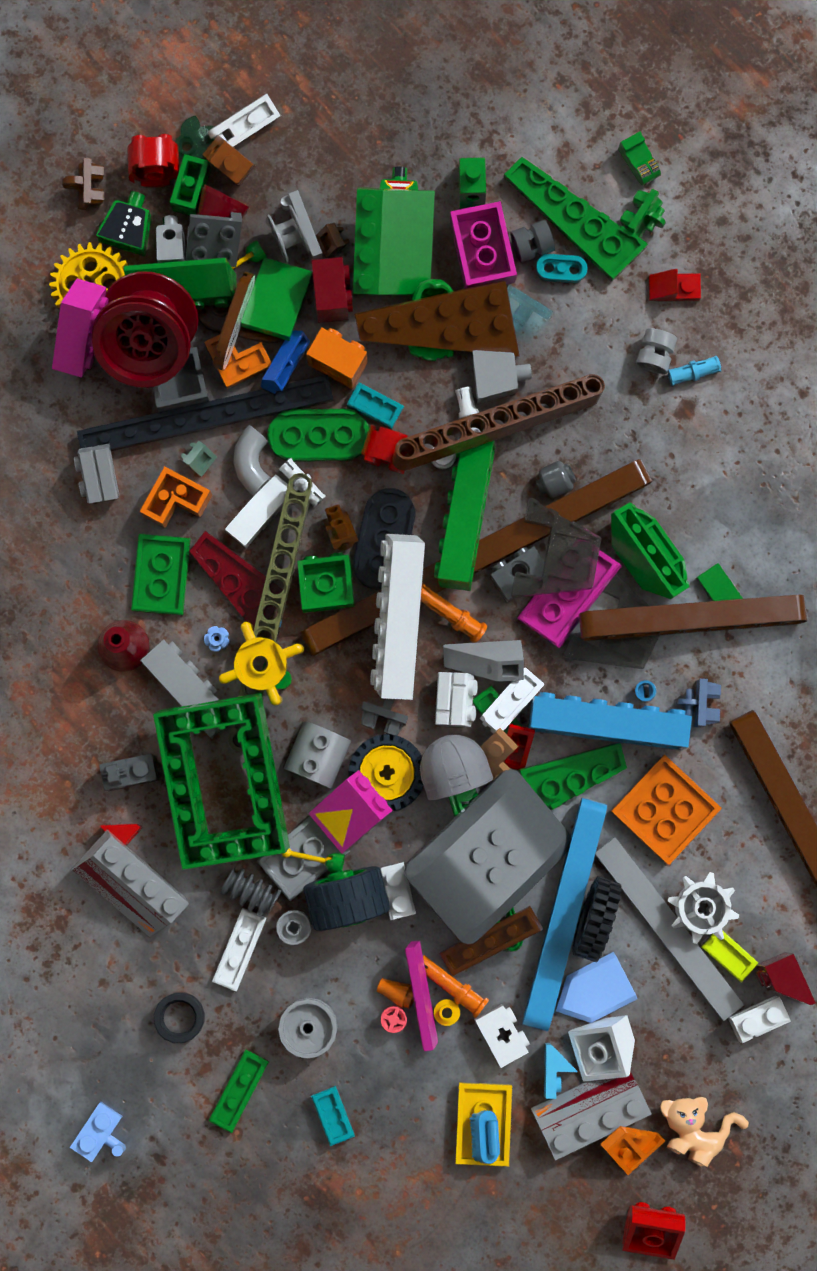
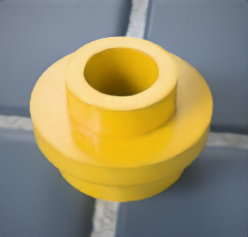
[434,999,460,1026]

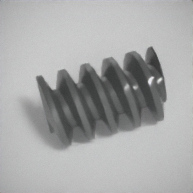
[221,867,281,917]

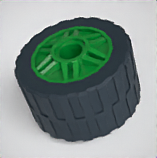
[303,866,390,931]

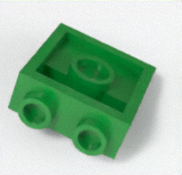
[297,553,355,613]

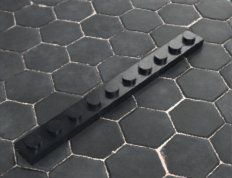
[77,374,334,451]

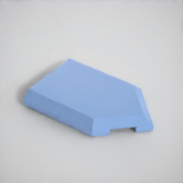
[556,952,637,1023]

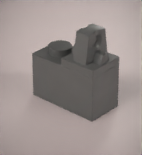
[99,754,160,792]

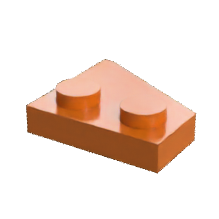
[601,1126,665,1175]

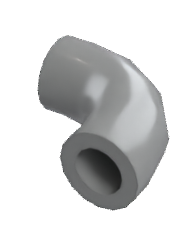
[233,425,271,496]

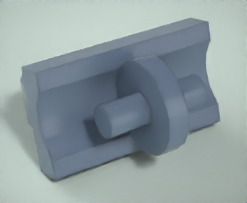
[678,678,721,727]

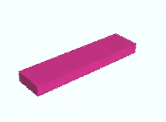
[405,941,438,1051]

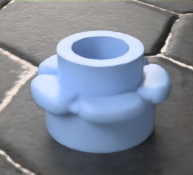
[204,626,229,652]

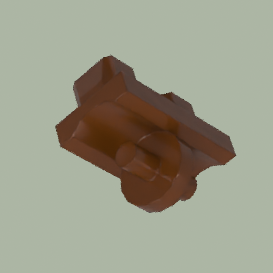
[323,504,358,551]

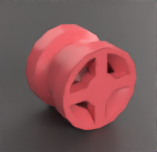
[381,1005,407,1033]

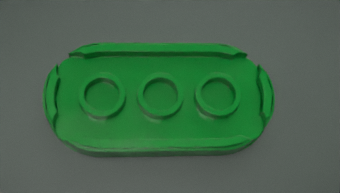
[267,409,369,462]

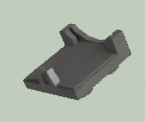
[185,212,242,267]

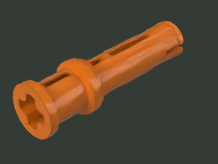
[420,584,487,643]
[423,954,489,1019]

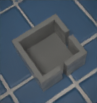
[152,347,210,412]

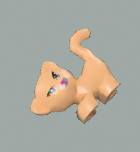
[660,1097,749,1167]

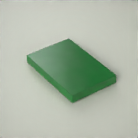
[240,257,313,341]
[131,534,191,616]

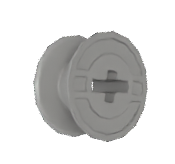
[267,205,310,262]

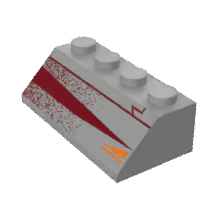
[72,830,189,937]
[531,1072,651,1160]

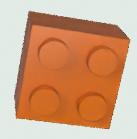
[306,327,367,390]

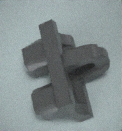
[361,698,408,736]

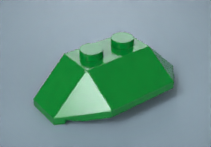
[611,502,690,599]

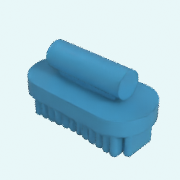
[470,1110,500,1164]

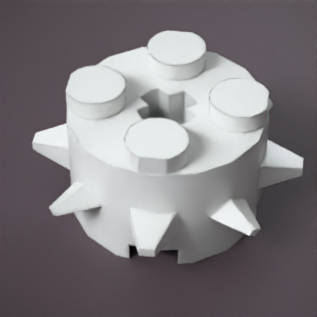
[668,872,739,944]

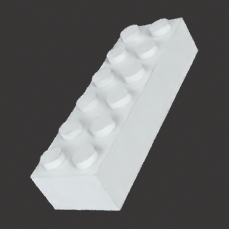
[371,534,425,700]

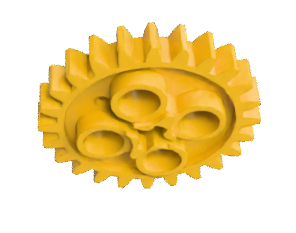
[49,242,128,308]

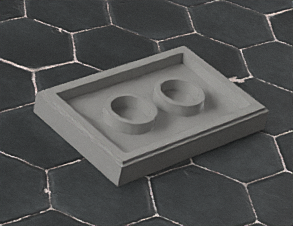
[257,816,350,901]

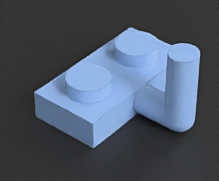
[70,1102,126,1162]

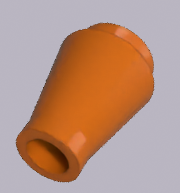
[376,978,414,1009]

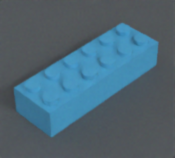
[528,692,692,750]

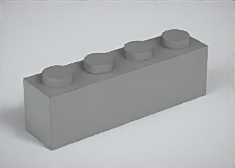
[140,639,225,739]

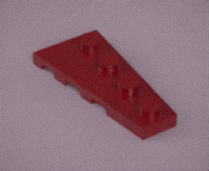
[190,531,283,631]

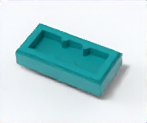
[347,382,404,430]
[311,1086,355,1146]

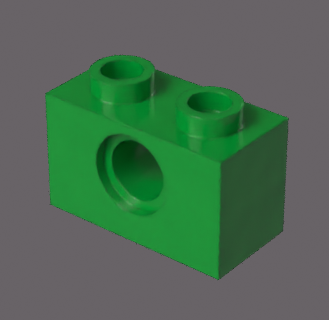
[170,154,211,216]

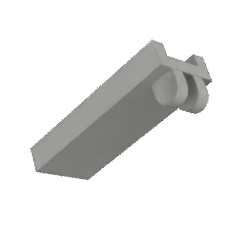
[281,190,323,260]

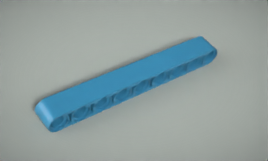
[522,798,607,1031]

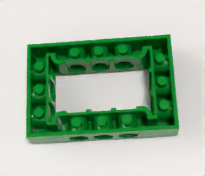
[153,693,290,870]

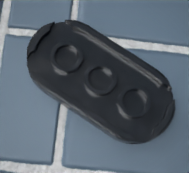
[353,488,416,590]

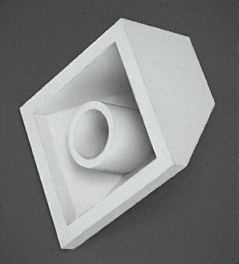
[568,1015,635,1082]

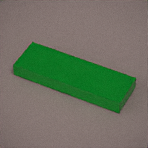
[209,1049,269,1133]

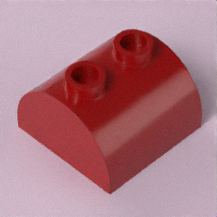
[622,1202,685,1260]

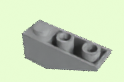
[443,640,524,681]

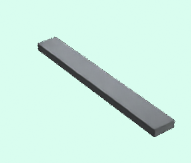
[595,837,744,1021]

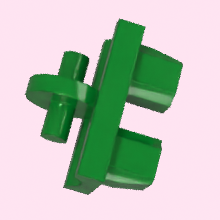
[620,189,666,238]

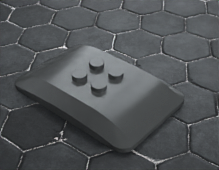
[404,769,571,944]

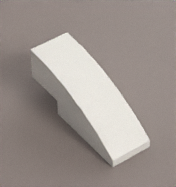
[225,475,296,548]

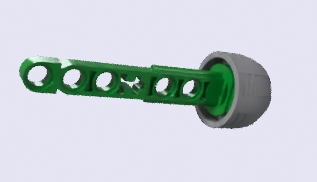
[420,735,523,952]

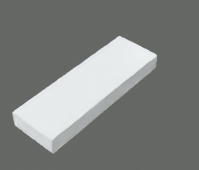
[212,908,267,992]

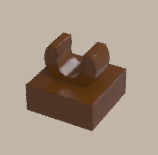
[316,223,350,258]

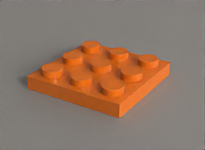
[610,754,722,865]

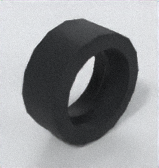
[154,992,205,1043]

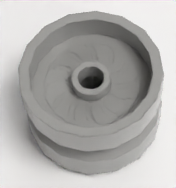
[278,997,338,1059]

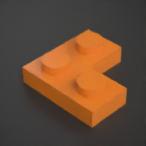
[204,334,272,389]

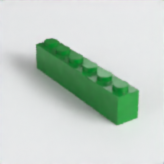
[434,440,496,591]

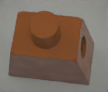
[202,135,256,186]

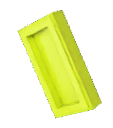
[701,931,758,983]

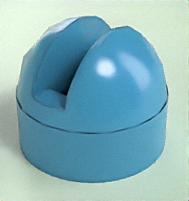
[635,680,657,702]

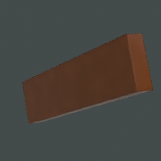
[439,906,543,976]

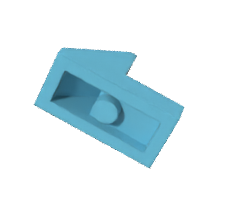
[544,1043,578,1099]

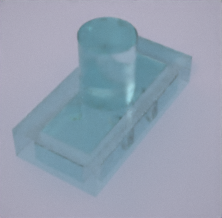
[507,284,554,327]

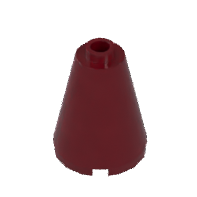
[196,184,249,218]
[98,620,149,671]

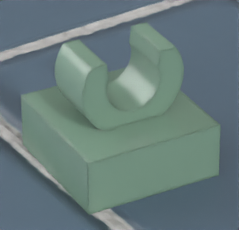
[181,441,217,477]

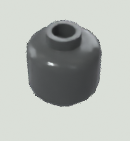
[536,461,576,499]

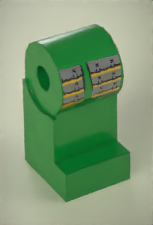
[618,131,661,186]

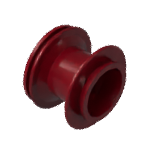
[92,271,198,388]

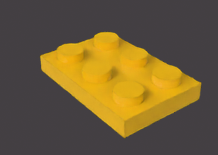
[455,1082,512,1166]

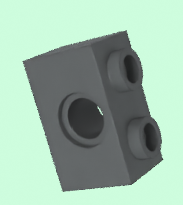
[490,546,551,603]

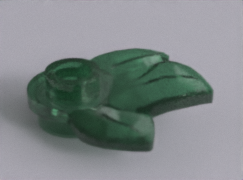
[175,116,217,163]

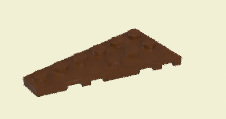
[354,280,520,357]

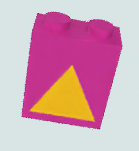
[308,770,393,854]

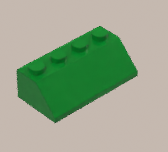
[124,258,237,310]

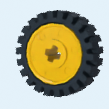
[348,734,424,812]

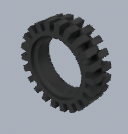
[572,876,622,962]

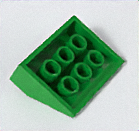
[353,187,435,295]

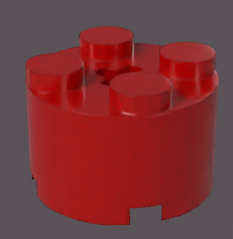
[127,134,180,187]
[361,425,410,475]

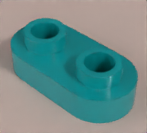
[536,254,587,283]

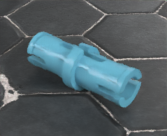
[668,356,721,386]

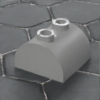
[283,721,352,789]

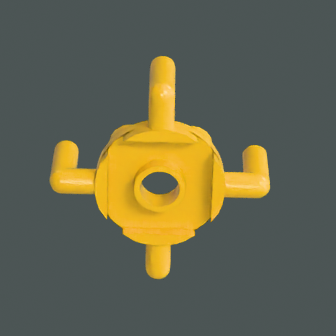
[219,622,304,706]

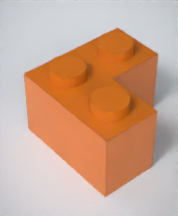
[140,466,213,528]

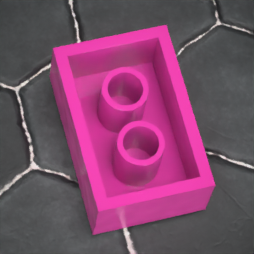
[450,201,517,289]
[52,279,109,378]

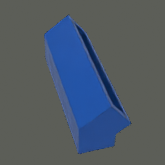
[261,330,310,394]

